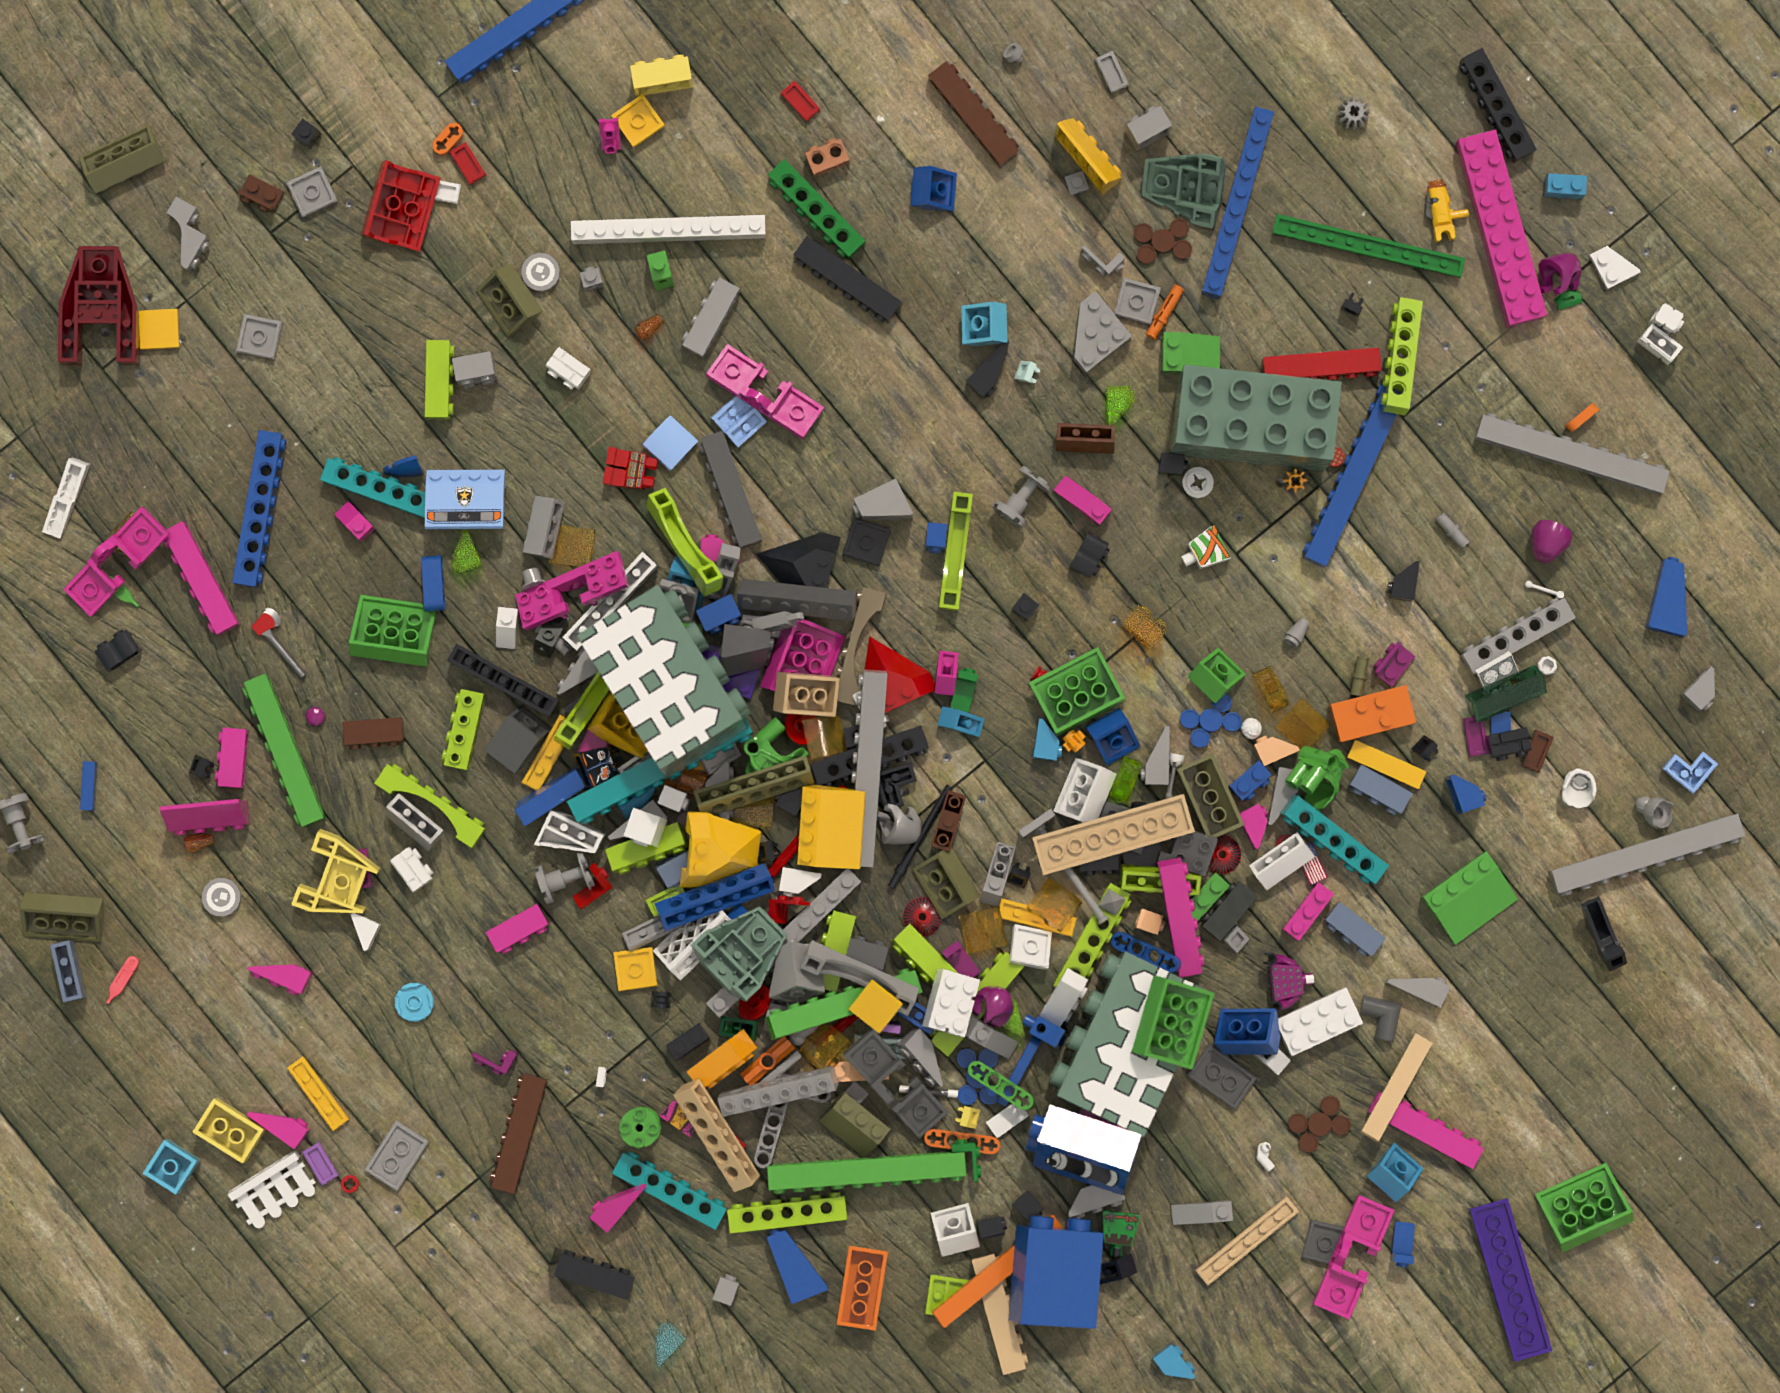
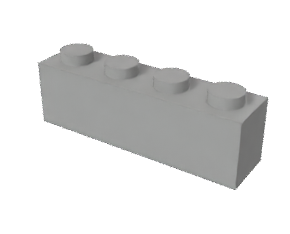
[681,277,740,359]

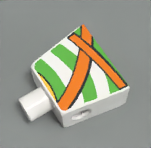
[1181,525,1231,569]

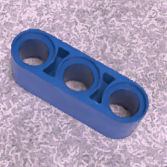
[421,555,445,612]

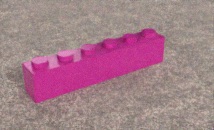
[164,521,240,636]
[1157,857,1205,978]
[1367,1091,1484,1169]

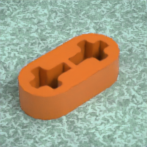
[432,123,464,156]
[1565,403,1599,433]

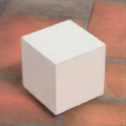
[624,808,667,848]

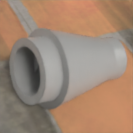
[1284,618,1310,648]

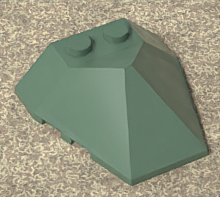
[1142,153,1226,229]
[691,907,787,1002]

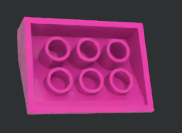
[760,619,846,693]
[159,799,250,835]

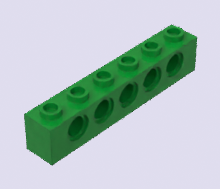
[768,159,866,260]

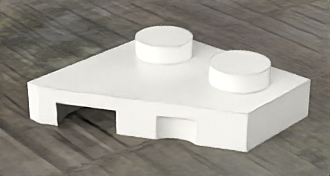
[1589,246,1641,290]

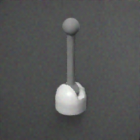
[1165,753,1184,799]

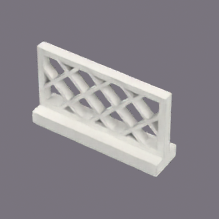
[653,910,731,981]

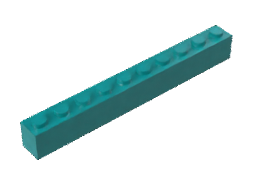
[567,718,753,825]

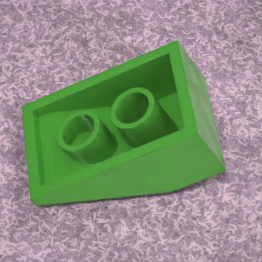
[1161,332,1220,374]

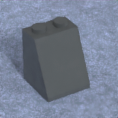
[718,624,774,676]
[484,705,552,774]

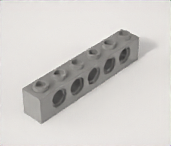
[1460,597,1576,676]
[717,1066,839,1117]

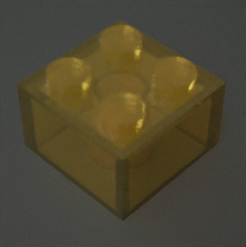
[1121,605,1168,651]

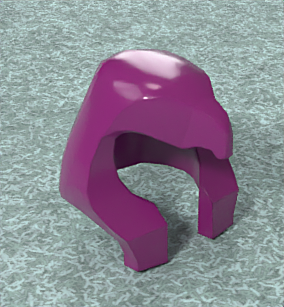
[1538,253,1582,294]
[1531,520,1572,563]
[972,986,1014,1028]

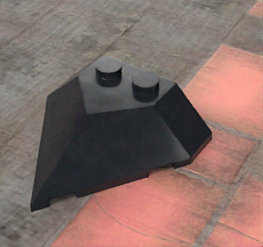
[756,532,841,588]

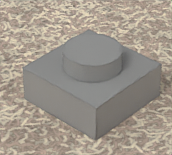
[1064,171,1089,196]
[1222,925,1249,953]

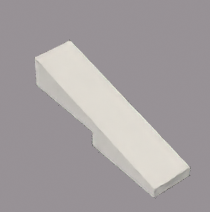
[42,457,91,539]

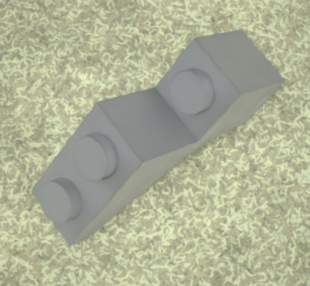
[167,197,210,272]

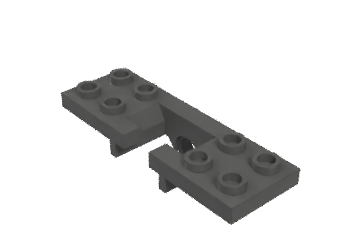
[1101,801,1218,876]
[843,1028,948,1138]

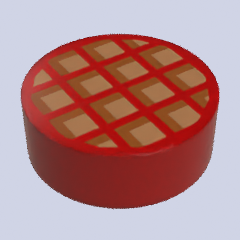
[1329,447,1345,467]

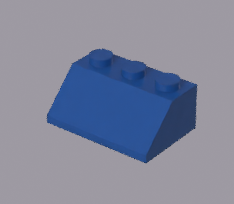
[1214,1008,1280,1055]

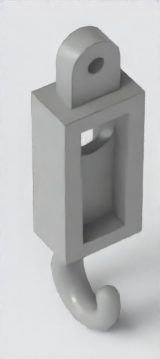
[736,611,804,633]

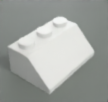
[1053,758,1117,823]

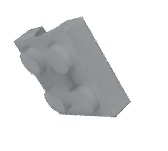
[659,579,699,624]

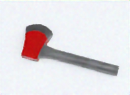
[251,608,306,679]

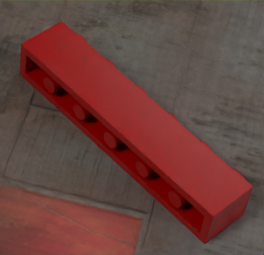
[1262,347,1382,381]

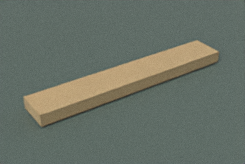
[1361,1033,1433,1142]
[1195,1196,1299,1286]

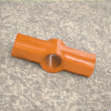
[740,1036,795,1085]

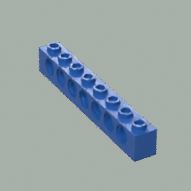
[232,430,287,588]

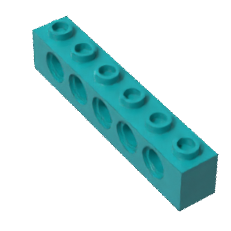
[320,457,425,519]
[1280,795,1389,884]
[612,1151,727,1230]

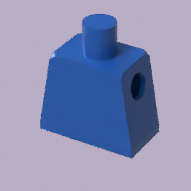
[1022,1014,1069,1050]

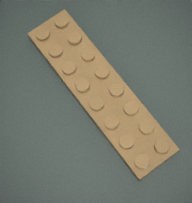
[1032,794,1195,875]

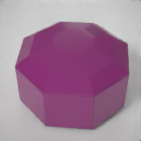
[306,707,326,726]

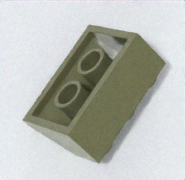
[476,264,543,337]
[913,847,980,920]
[819,1090,891,1158]

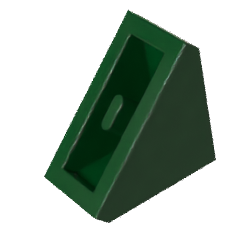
[719,1016,759,1041]

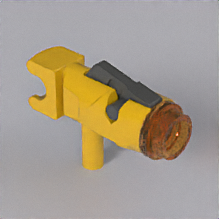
[1425,179,1469,243]

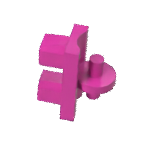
[599,118,621,154]

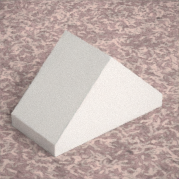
[350,913,381,951]

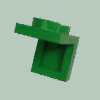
[950,668,979,713]
[952,1139,982,1183]

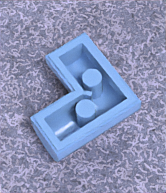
[1662,751,1718,794]

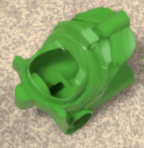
[744,717,810,774]
[1285,746,1349,811]

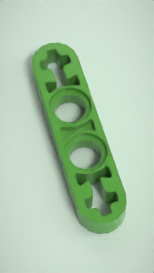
[968,1061,1035,1111]

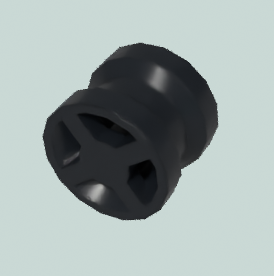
[651,991,671,1008]

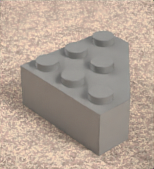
[1073,291,1132,376]

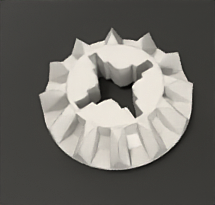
[1182,467,1214,498]

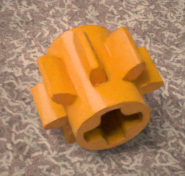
[1283,467,1308,493]
[1062,729,1086,753]

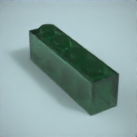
[1464,665,1547,723]

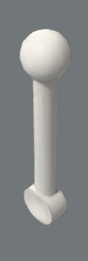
[1525,581,1564,599]

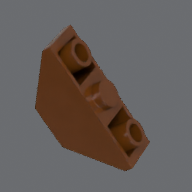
[931,790,966,852]

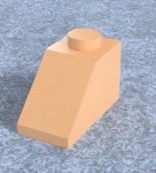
[1253,736,1299,766]
[1134,909,1165,935]

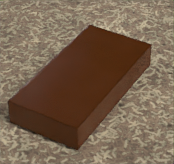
[1520,730,1554,773]

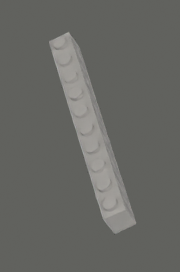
[1474,413,1670,496]
[851,670,887,867]
[1548,814,1745,896]
[706,869,861,1018]

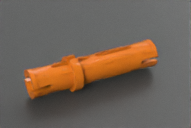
[1145,284,1185,340]

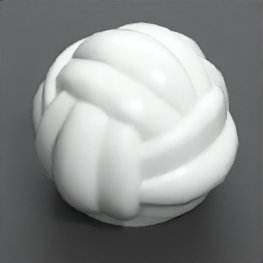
[1241,718,1261,739]

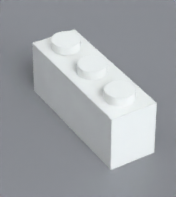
[1249,832,1315,890]
[1040,968,1088,1027]

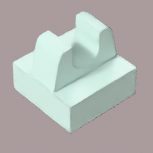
[1014,361,1040,383]

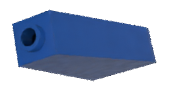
[1645,557,1687,638]
[515,766,585,826]
[767,1228,829,1304]

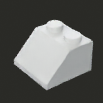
[931,1203,980,1257]

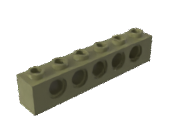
[693,756,814,815]

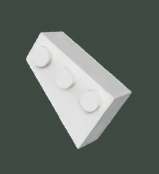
[534,808,606,853]

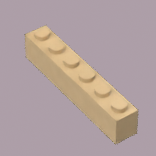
[971,1252,1028,1375]

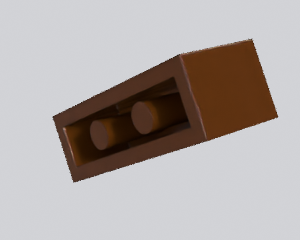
[1056,423,1116,454]
[342,717,405,749]

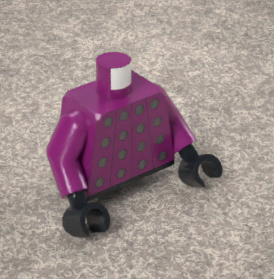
[1263,953,1314,1013]

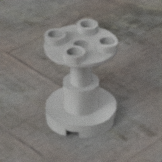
[991,466,1050,529]
[0,793,45,854]
[534,852,595,904]

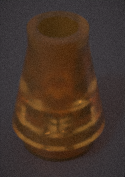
[634,314,664,341]
[184,833,214,854]

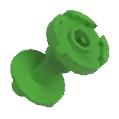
[619,1106,661,1148]

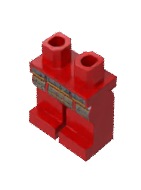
[603,447,658,491]

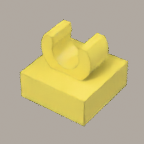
[955,1106,980,1129]

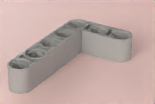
[754,1074,831,1168]

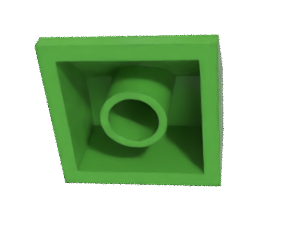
[1188,648,1246,704]

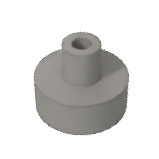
[1003,43,1023,63]

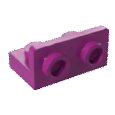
[1373,641,1416,687]

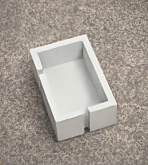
[922,969,980,1037]

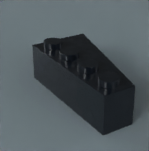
[548,1248,635,1300]

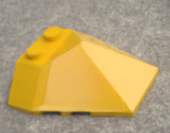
[680,812,761,887]

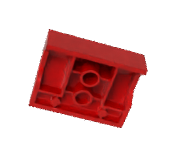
[360,160,441,252]

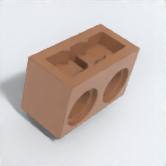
[805,138,850,178]

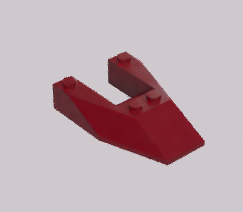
[58,246,140,365]

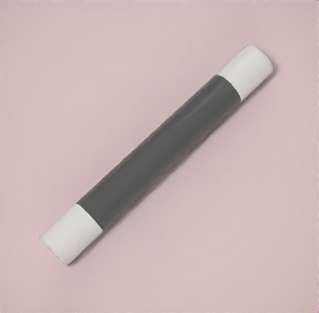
[899,1085,958,1098]

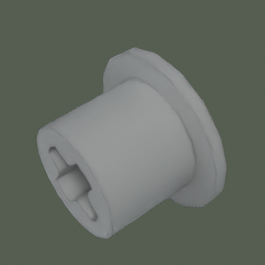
[522,568,546,591]

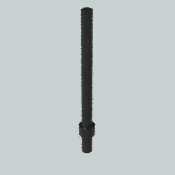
[888,784,953,889]

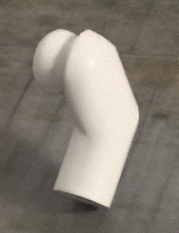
[1256,1142,1275,1172]

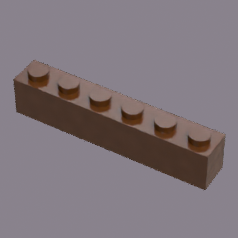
[928,61,1019,168]
[489,1073,548,1194]

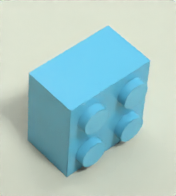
[961,302,1007,346]
[143,1139,201,1194]

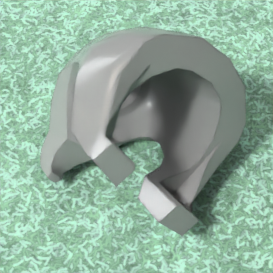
[877,804,922,845]

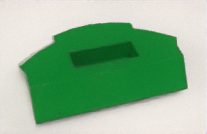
[1554,290,1582,310]

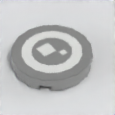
[521,253,560,292]
[202,878,241,916]

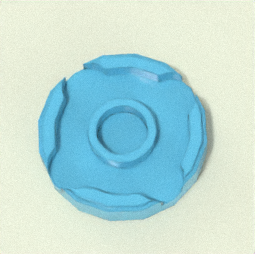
[395,983,434,1021]

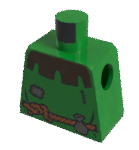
[1102,1210,1140,1257]

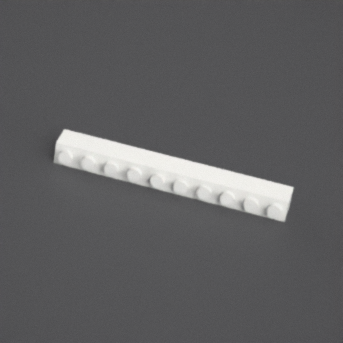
[571,215,766,244]

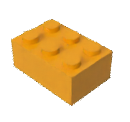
[687,1029,757,1089]

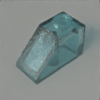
[655,1321,687,1367]

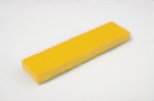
[522,715,566,790]
[1347,740,1426,789]
[996,898,1077,937]
[287,1056,350,1131]

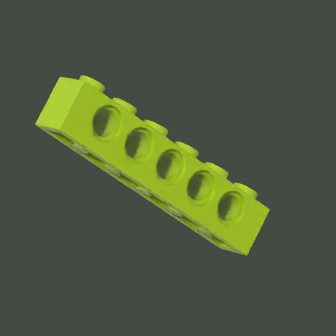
[1381,297,1423,416]
[1053,883,1132,987]
[727,1192,847,1234]

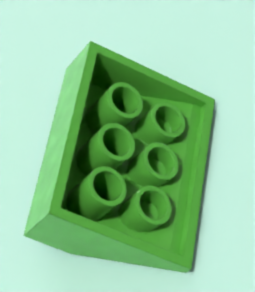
[349,595,437,667]
[1029,647,1125,737]
[1420,851,1518,945]
[1132,975,1214,1070]
[1535,1163,1634,1253]

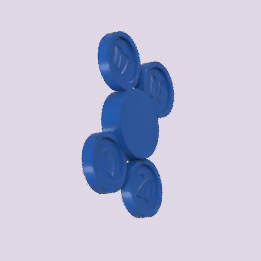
[1180,694,1242,748]
[957,1048,999,1105]

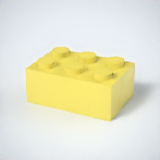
[630,55,693,97]
[193,1098,266,1163]

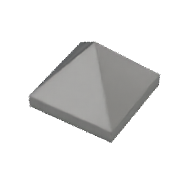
[1099,889,1125,916]

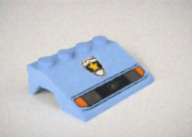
[425,470,507,529]

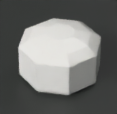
[1537,656,1557,676]

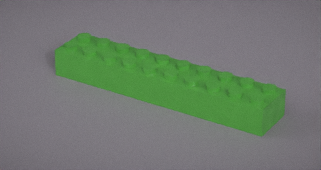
[767,1151,966,1194]

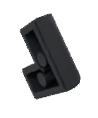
[879,762,917,808]

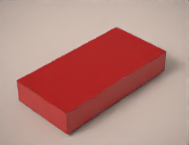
[780,80,820,122]
[450,142,486,185]

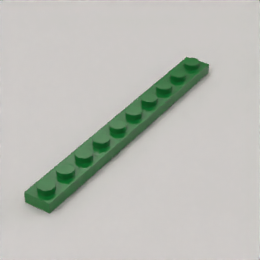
[1272,214,1465,278]

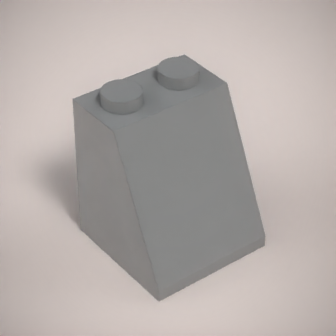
[852,479,913,521]
[769,940,825,1004]

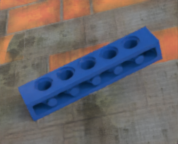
[654,863,775,931]

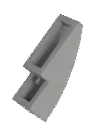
[705,543,741,600]

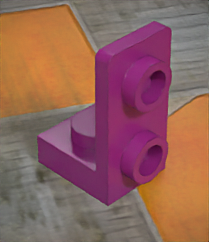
[941,941,980,978]
[471,1049,518,1075]

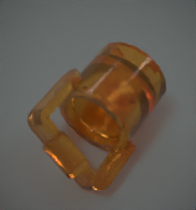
[663,769,708,797]

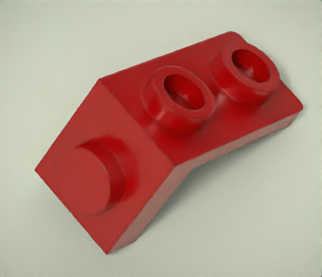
[573,863,613,909]
[768,896,810,924]

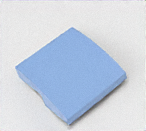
[711,396,767,447]
[642,415,698,472]

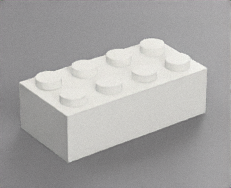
[1278,987,1363,1056]

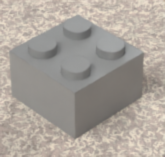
[1125,106,1172,152]
[452,351,498,389]

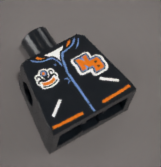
[573,747,623,789]

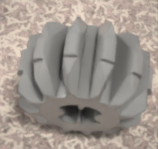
[1337,96,1370,130]

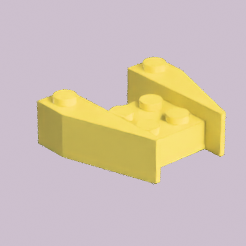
[291,829,380,913]

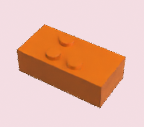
[1329,685,1416,743]
[837,1246,888,1331]

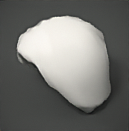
[1562,768,1597,808]

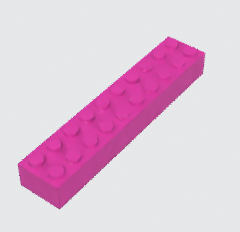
[1455,129,1547,328]

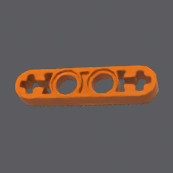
[924,1129,1000,1154]

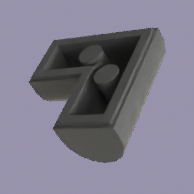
[1359,995,1402,1042]

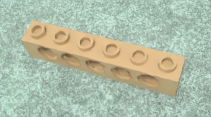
[673,1079,760,1192]

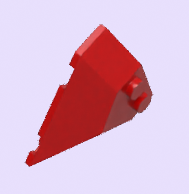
[864,636,936,714]

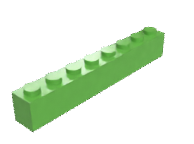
[243,674,326,827]
[765,968,922,1040]

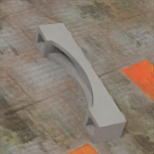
[800,940,919,1016]

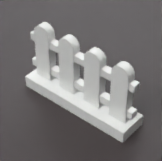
[228,1149,316,1228]

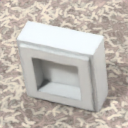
[596,1067,607,1087]

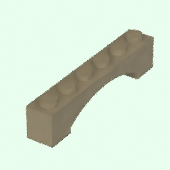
[836,587,886,707]

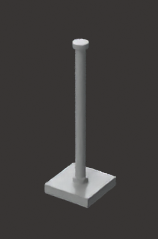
[1018,809,1109,925]

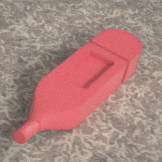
[106,956,139,1004]

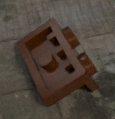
[237,174,284,213]

